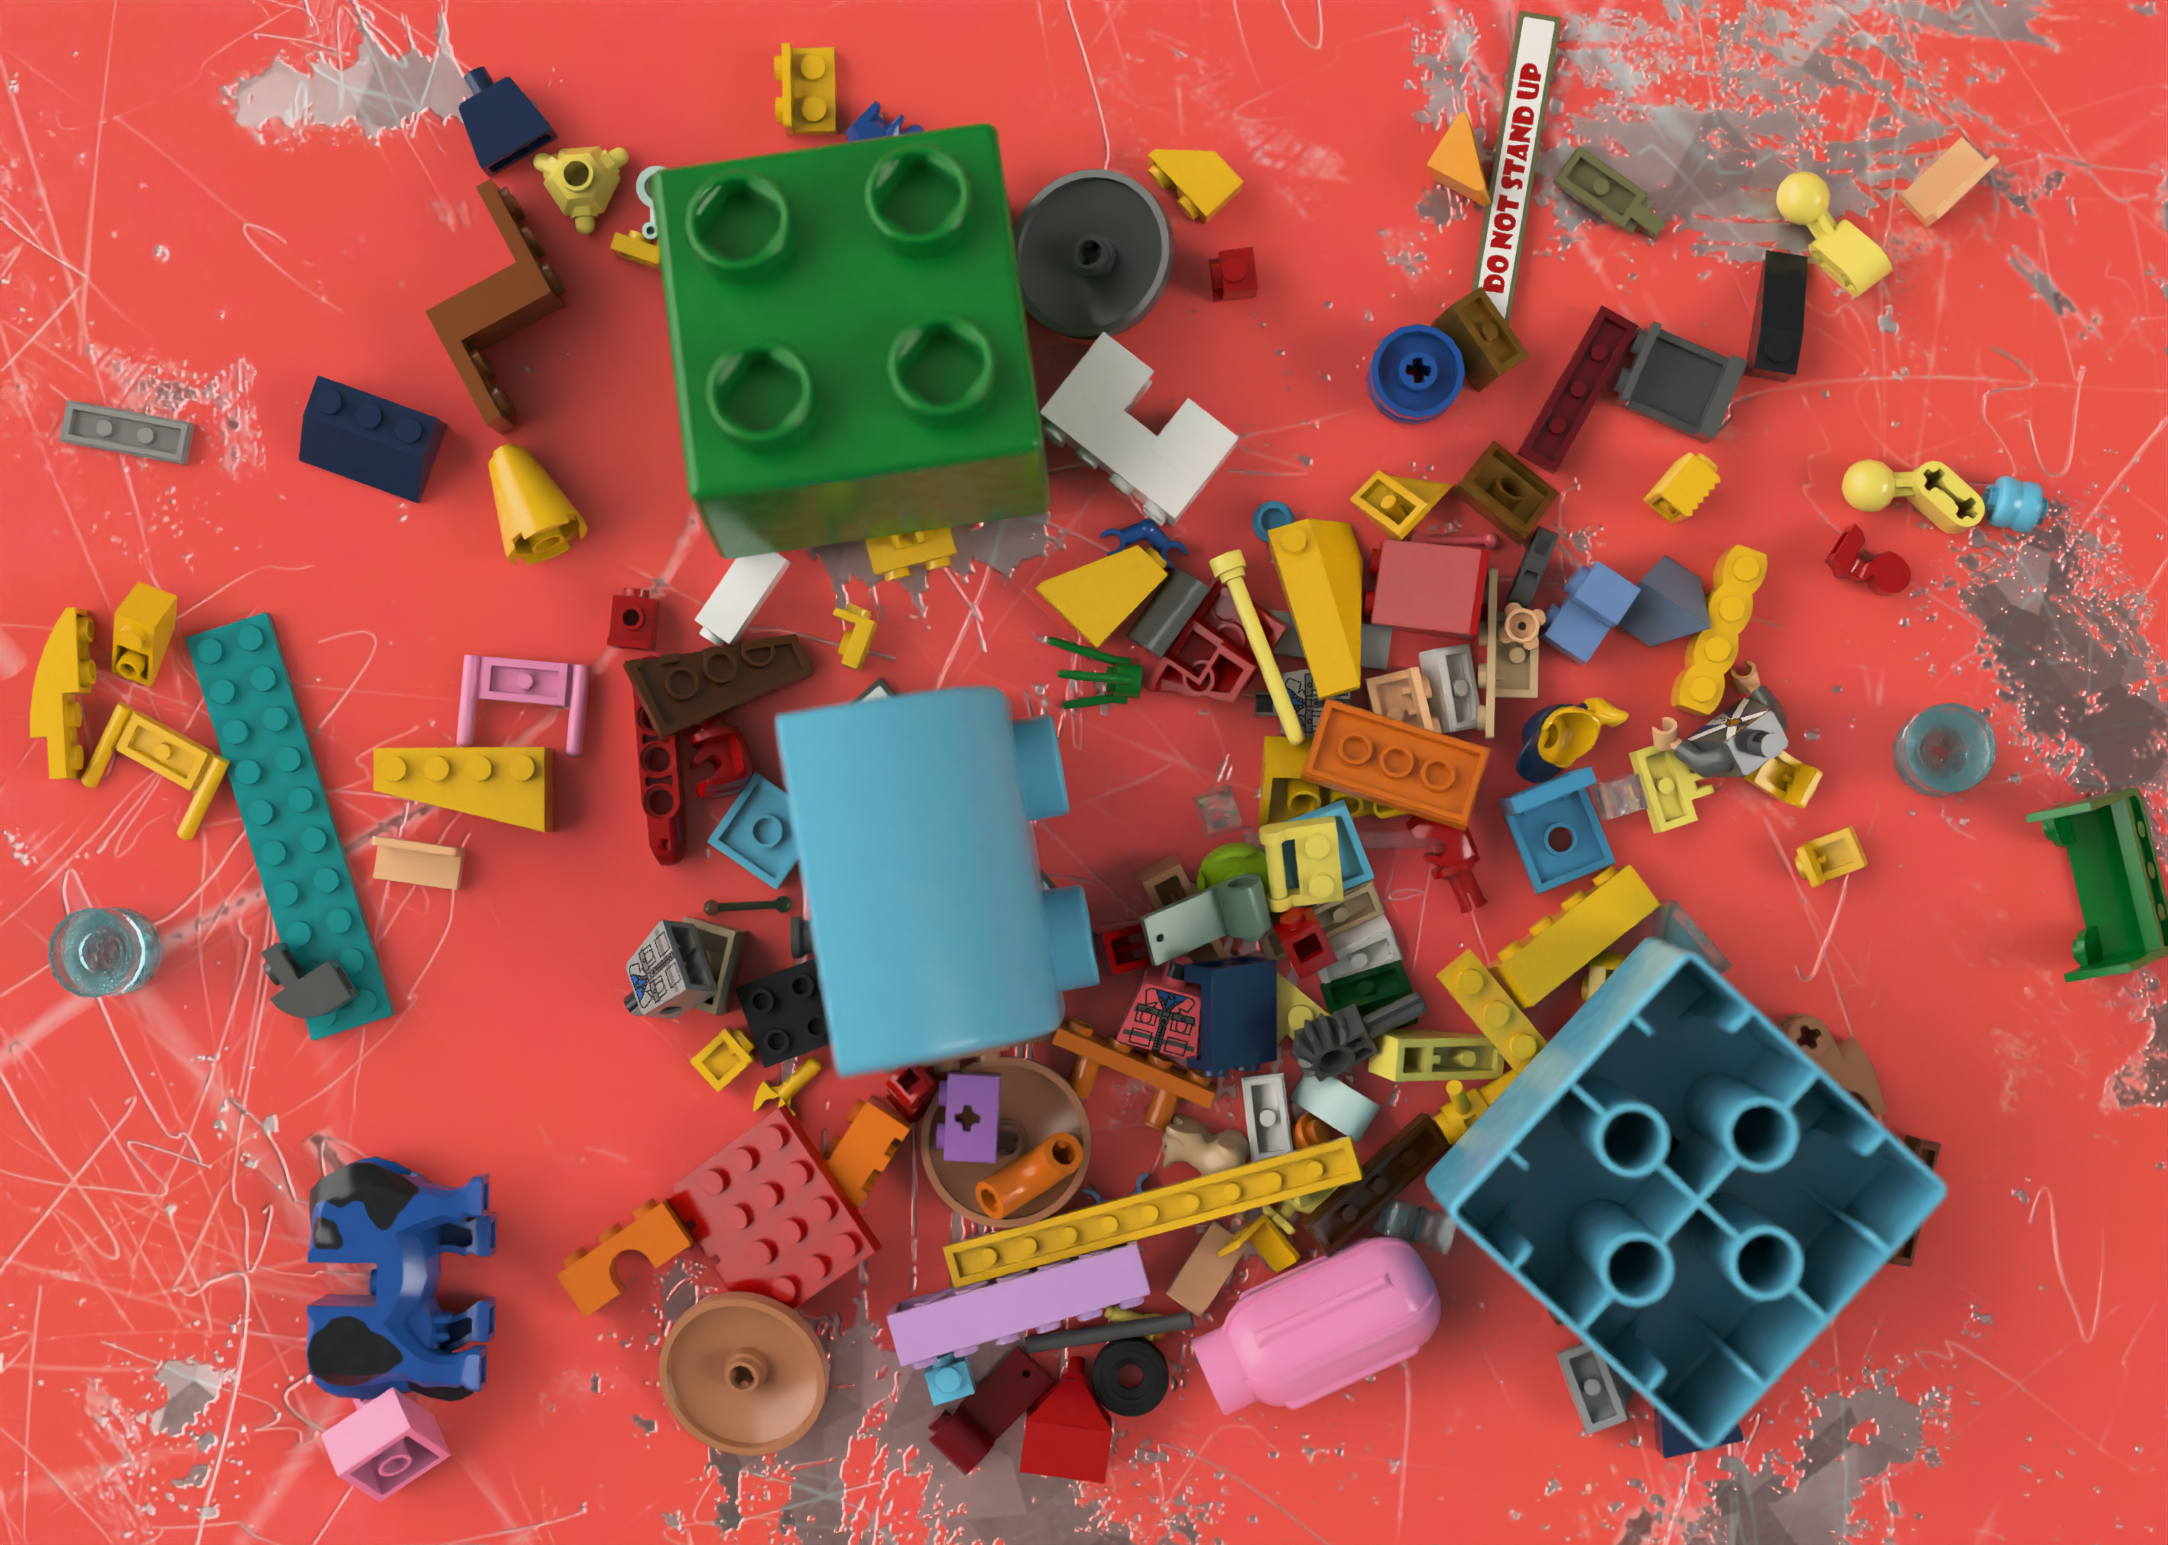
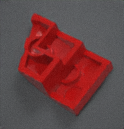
[1144,580,1290,702]

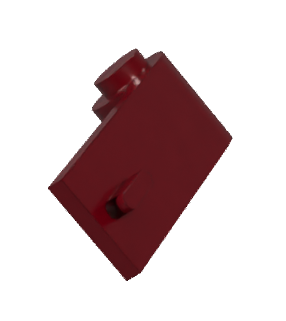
[928,1345,1054,1475]

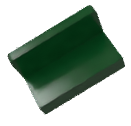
[1319,960,1419,1029]

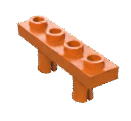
[1052,1018,1217,1132]

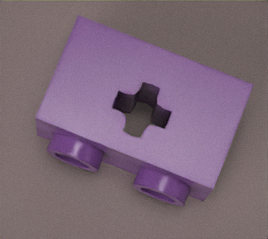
[936,1070,1002,1163]

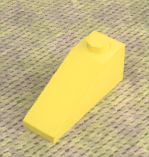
[1368,1029,1504,1082]

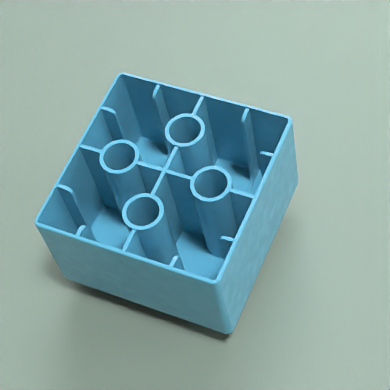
[1426,936,1947,1449]

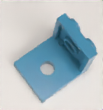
[1497,766,1616,894]

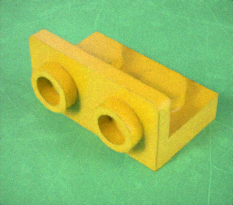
[774,43,837,136]

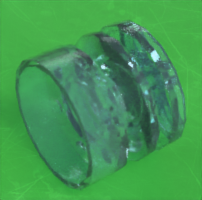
[1892,703,1996,798]
[48,907,162,998]

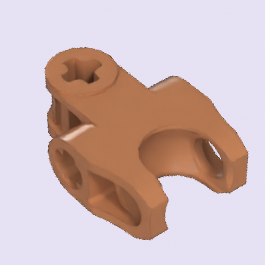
[1779,1013,1887,1118]

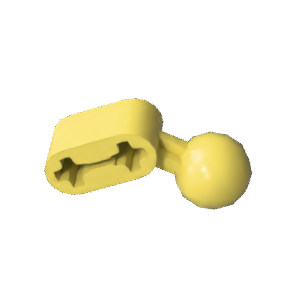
[1776,171,1892,297]
[1841,459,1985,534]

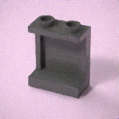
[1613,321,1748,444]

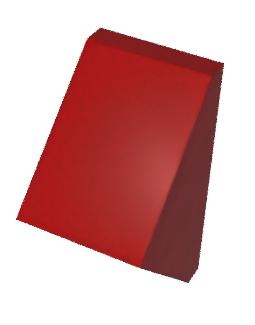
[1096,923,1151,977]

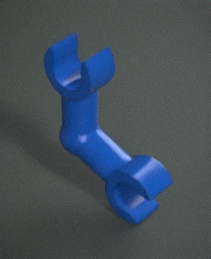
[1100,518,1188,569]

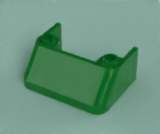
[2026,788,2168,982]

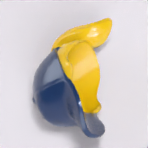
[1516,697,1629,783]

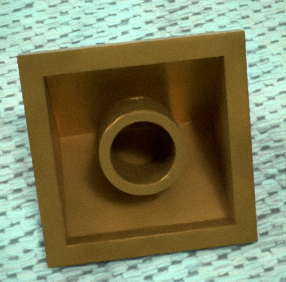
[1452,440,1559,544]

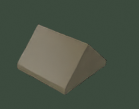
[682,916,748,1016]

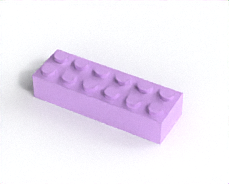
[886,1240,1151,1370]

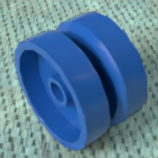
[1366,324,1465,425]

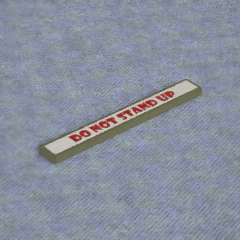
[1471,11,1561,325]

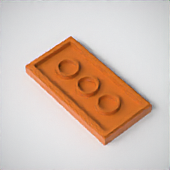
[1301,698,1491,831]

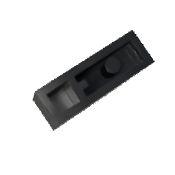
[1744,250,1808,382]

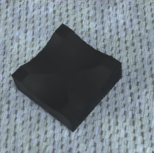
[735,958,832,1068]

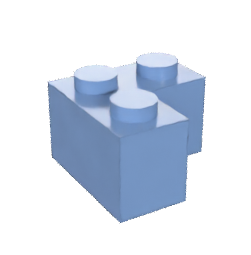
[1539,561,1641,666]

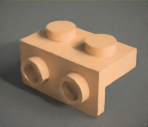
[1363,666,1442,734]

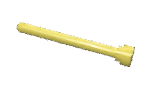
[1209,549,1305,746]

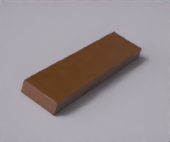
[1300,1112,1449,1257]

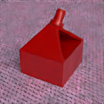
[1019,1356,1112,1484]

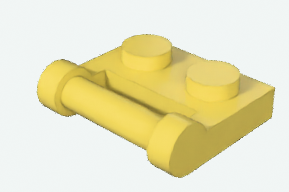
[1259,816,1344,912]

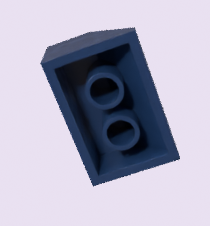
[299,375,448,504]

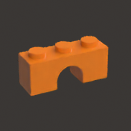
[556,1198,694,1318]

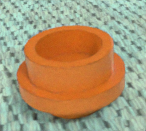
[1291,1113,1329,1150]

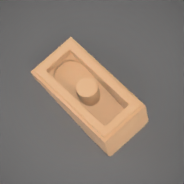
[1165,1220,1248,1318]

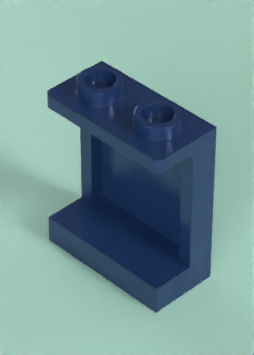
[1184,955,1277,1077]

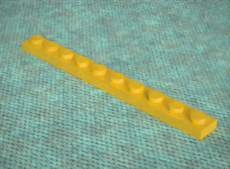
[943,1135,1364,1288]

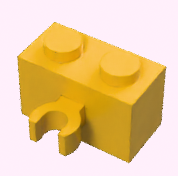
[865,527,958,582]

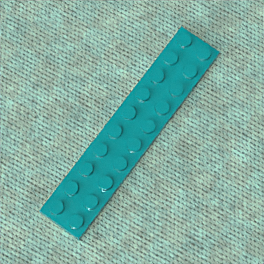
[185,612,396,1041]

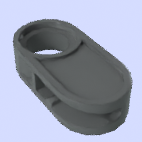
[1506,525,1559,609]

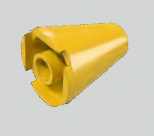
[488,443,588,565]

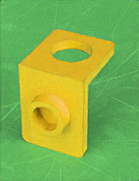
[1216,1214,1300,1272]

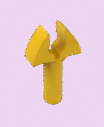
[753,1057,822,1116]

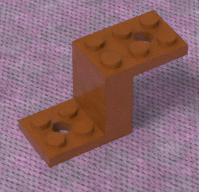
[425,179,566,435]

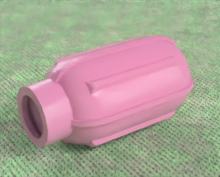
[1191,1236,1442,1416]

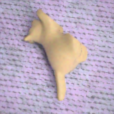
[1161,1113,1251,1221]

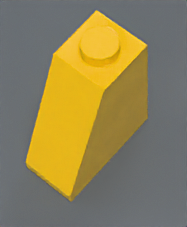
[1036,545,1168,650]

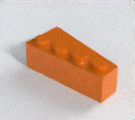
[822,1095,915,1210]

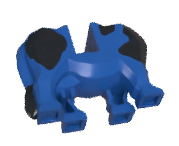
[306,1157,497,1401]

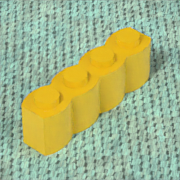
[1671,544,1767,717]

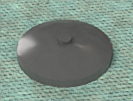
[1013,169,1175,340]

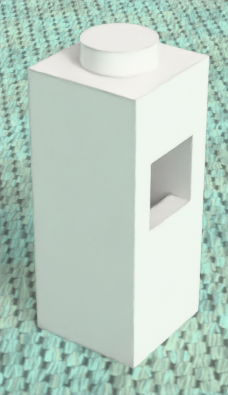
[695,552,791,647]

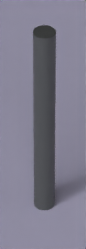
[1025,1311,1194,1354]

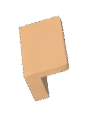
[1898,137,2000,228]
[371,836,466,890]

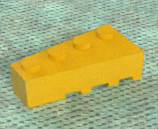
[373,747,553,833]
[1485,864,1660,1010]

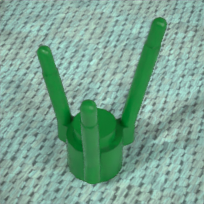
[1047,637,1142,709]

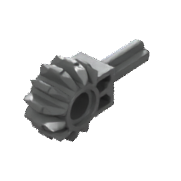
[1291,992,1427,1082]

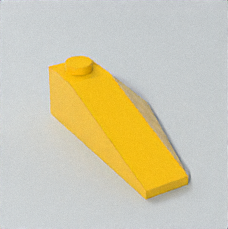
[1267,518,1363,701]
[1258,736,1409,832]

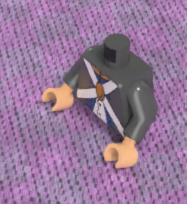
[1652,660,1789,778]

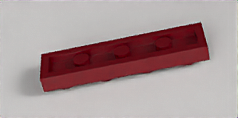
[1517,305,1639,474]

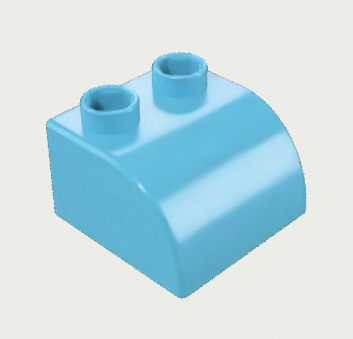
[776,685,1100,1078]

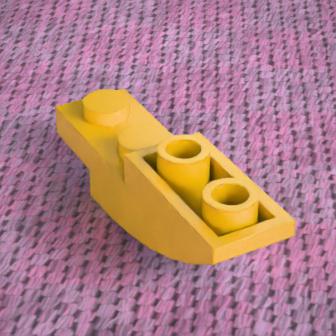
[30,607,97,780]

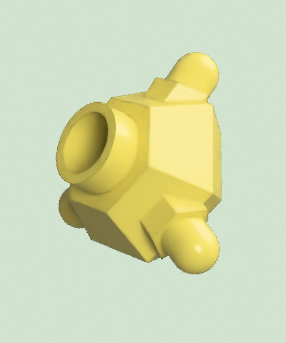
[533,146,629,235]

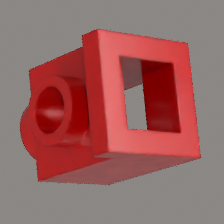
[1209,247,1258,302]
[607,588,660,652]
[1272,906,1338,980]

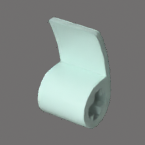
[1290,1074,1381,1143]

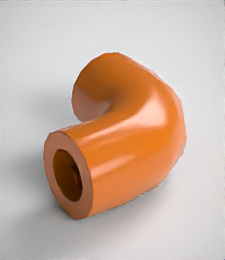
[975,1132,1083,1220]

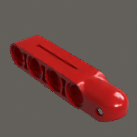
[632,656,686,866]

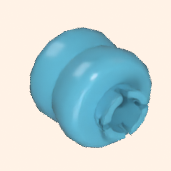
[1982,475,2049,533]

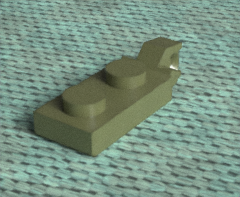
[1553,146,1667,241]

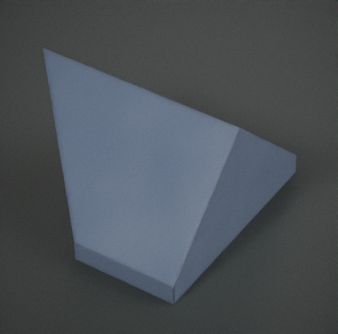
[1617,555,1711,648]

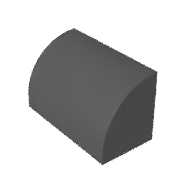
[1126,567,1211,661]

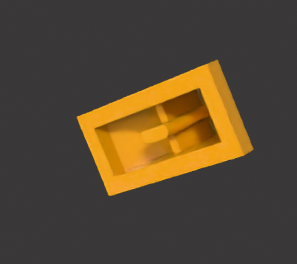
[1426,111,1491,206]

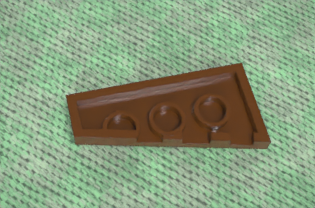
[623,634,814,742]

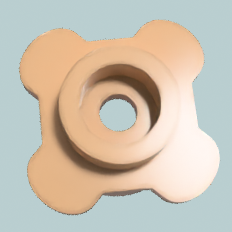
[1498,603,1546,650]

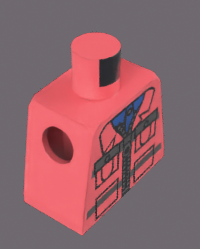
[1116,955,1201,1059]

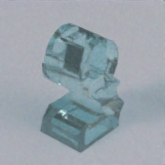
[1373,1198,1456,1255]

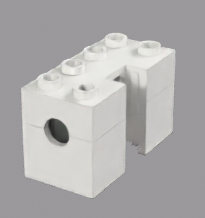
[1040,331,1239,527]

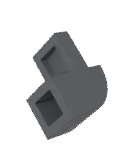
[261,942,360,1018]

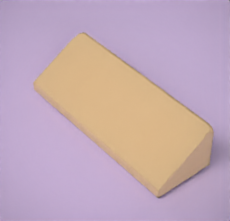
[1259,880,1385,962]

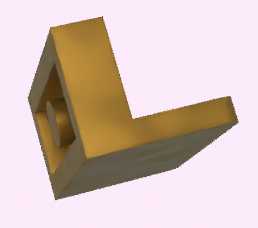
[1431,286,1530,392]

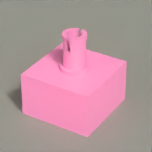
[321,1387,451,1502]

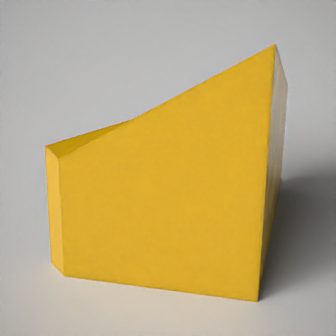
[1349,469,1454,541]

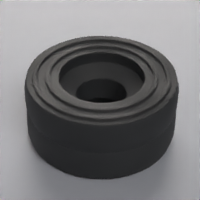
[1092,1337,1169,1417]

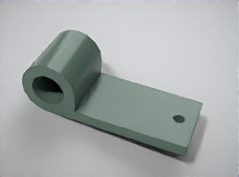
[1139,874,1273,966]

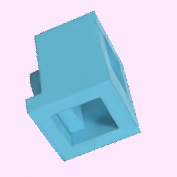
[924,1352,977,1406]

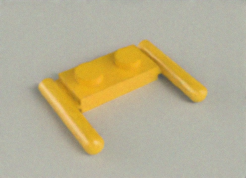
[81,702,230,841]

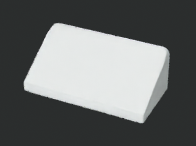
[1419,644,1480,734]
[1310,914,1404,984]
[1241,1073,1293,1162]

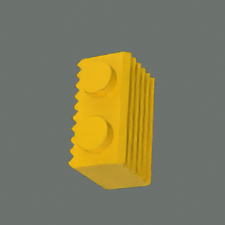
[1643,452,1720,524]

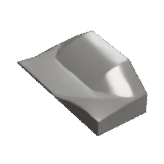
[1555,1342,1635,1435]

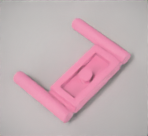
[456,655,591,758]

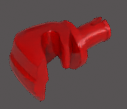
[689,715,752,799]
[1406,816,1487,913]

